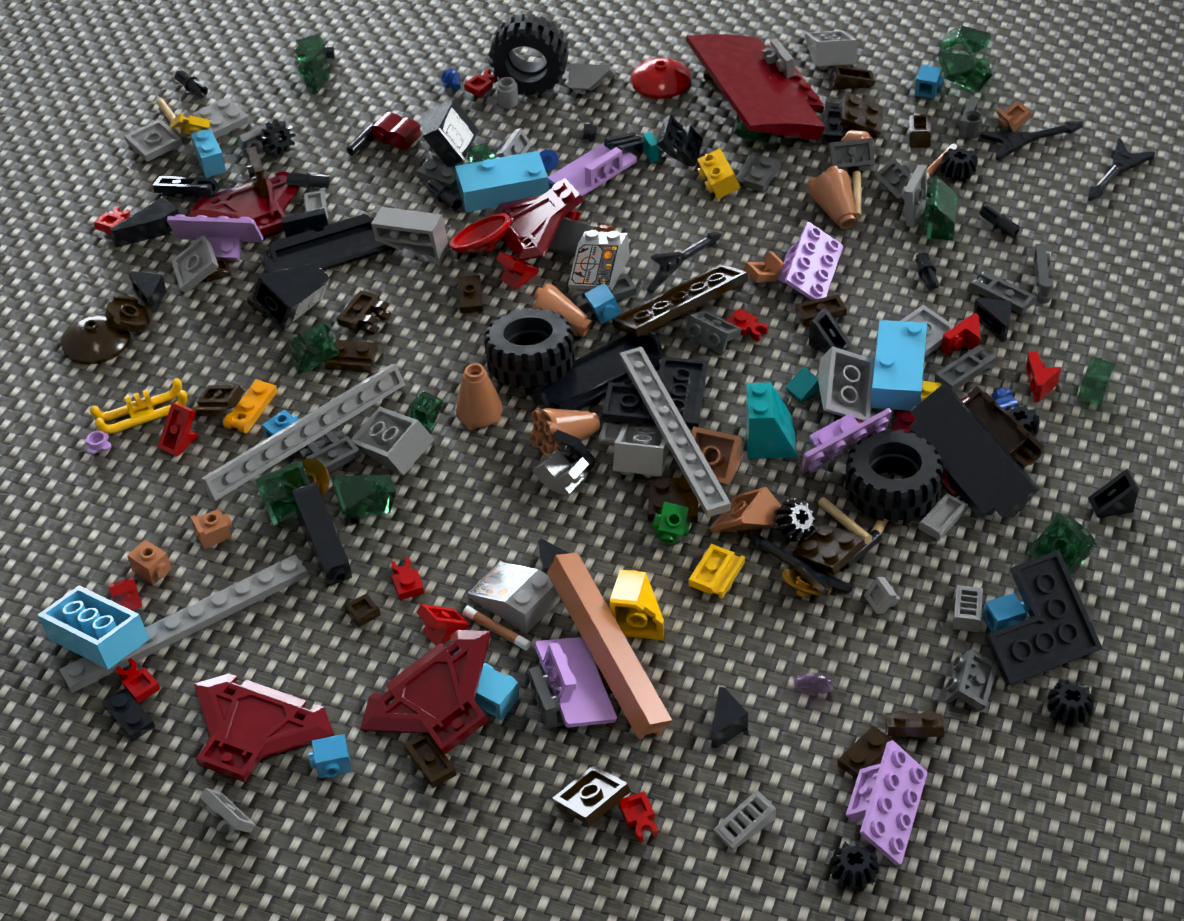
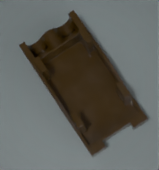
[964,386,1044,470]

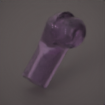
[793,672,833,694]

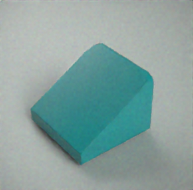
[786,367,819,402]

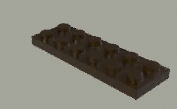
[612,264,749,337]

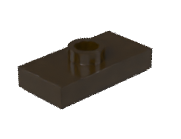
[458,275,483,313]

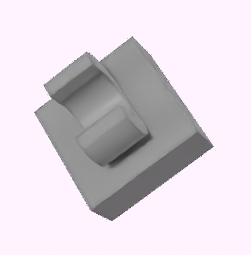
[864,577,900,614]

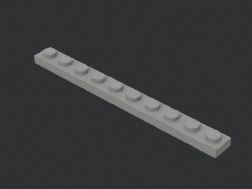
[620,347,731,518]
[201,364,405,501]
[59,554,308,693]

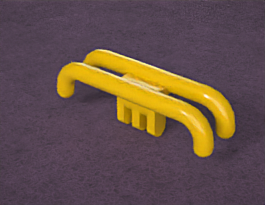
[90,378,188,434]

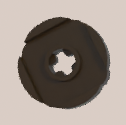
[105,296,152,333]

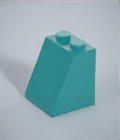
[745,382,797,459]

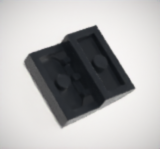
[656,114,703,167]

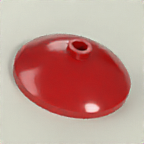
[631,57,691,99]
[449,213,511,254]

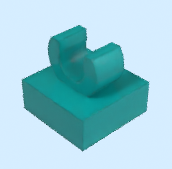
[643,132,664,163]

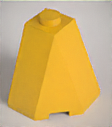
[610,570,664,640]

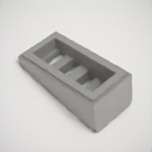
[952,585,983,632]
[714,791,776,851]

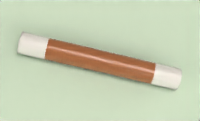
[927,144,957,180]
[463,606,531,651]

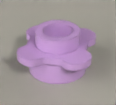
[85,431,111,454]

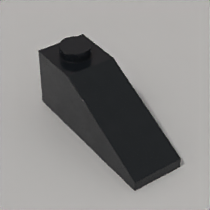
[110,197,179,247]

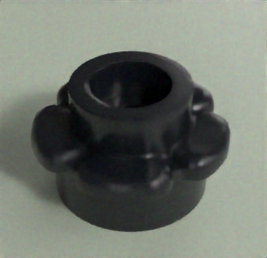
[583,121,597,142]

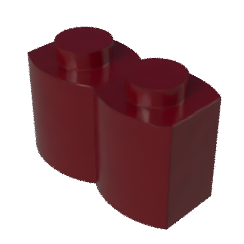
[371,112,421,150]

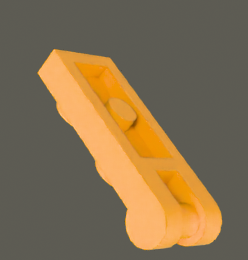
[223,380,278,434]

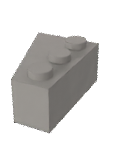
[371,207,449,265]

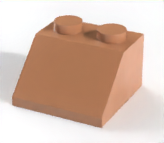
[681,426,746,485]

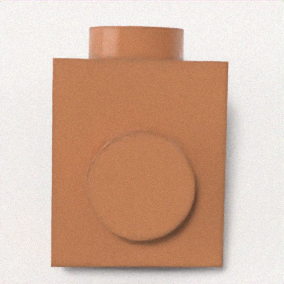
[996,101,1033,132]
[743,252,784,283]

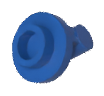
[441,68,461,91]
[539,149,558,171]
[991,388,1018,410]

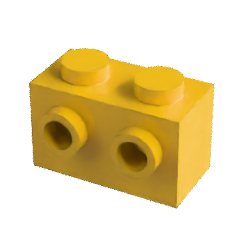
[697,148,741,199]

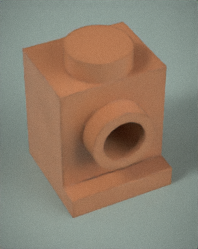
[191,509,233,549]

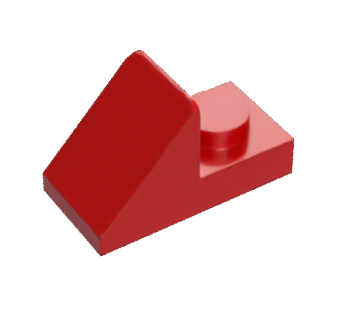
[496,252,539,289]
[941,313,980,356]
[1025,351,1061,402]
[157,403,199,456]
[108,577,142,611]
[416,604,470,646]

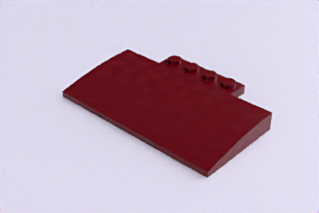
[685,34,825,141]

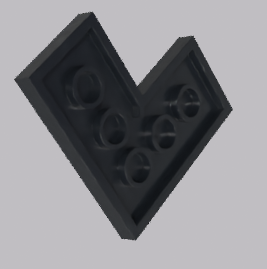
[602,356,708,430]
[985,550,1103,686]

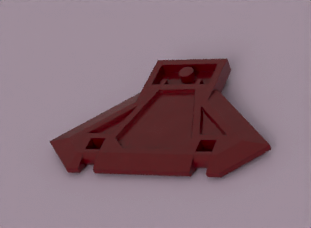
[187,171,301,236]
[494,178,585,261]
[360,630,491,754]
[194,674,334,782]

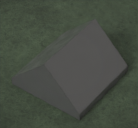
[548,218,594,257]

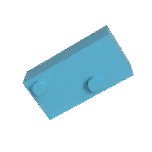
[455,151,549,212]
[871,320,927,411]
[38,586,150,670]

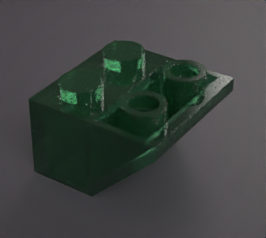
[294,34,330,95]
[923,176,958,241]

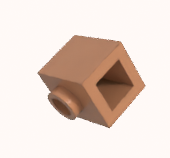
[127,539,171,585]

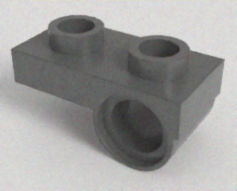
[956,96,983,139]

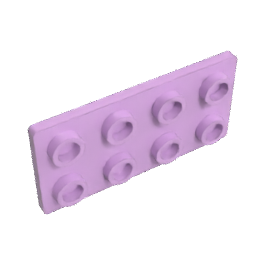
[548,143,637,196]
[167,214,263,261]
[778,222,843,300]
[800,408,892,474]
[534,637,617,727]
[846,740,927,865]

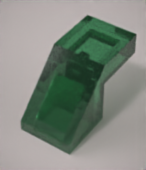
[941,25,991,55]
[466,143,495,163]
[1077,357,1116,407]
[409,391,443,434]

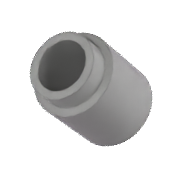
[497,77,519,109]

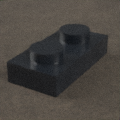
[102,688,155,742]

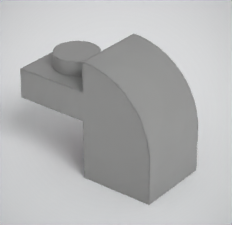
[532,449,589,495]

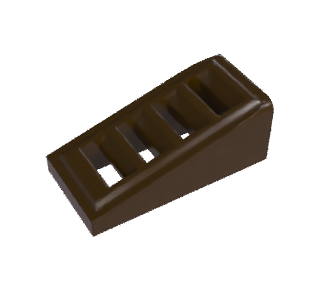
[829,65,875,89]
[909,115,931,147]

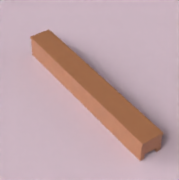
[547,552,672,739]

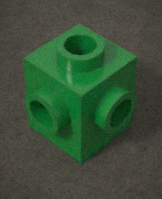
[652,501,690,544]

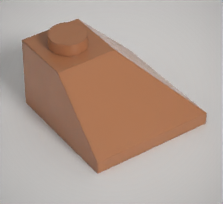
[709,486,780,532]

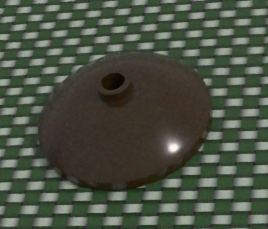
[61,313,130,365]

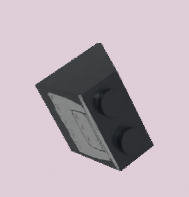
[421,99,479,167]
[252,263,330,330]

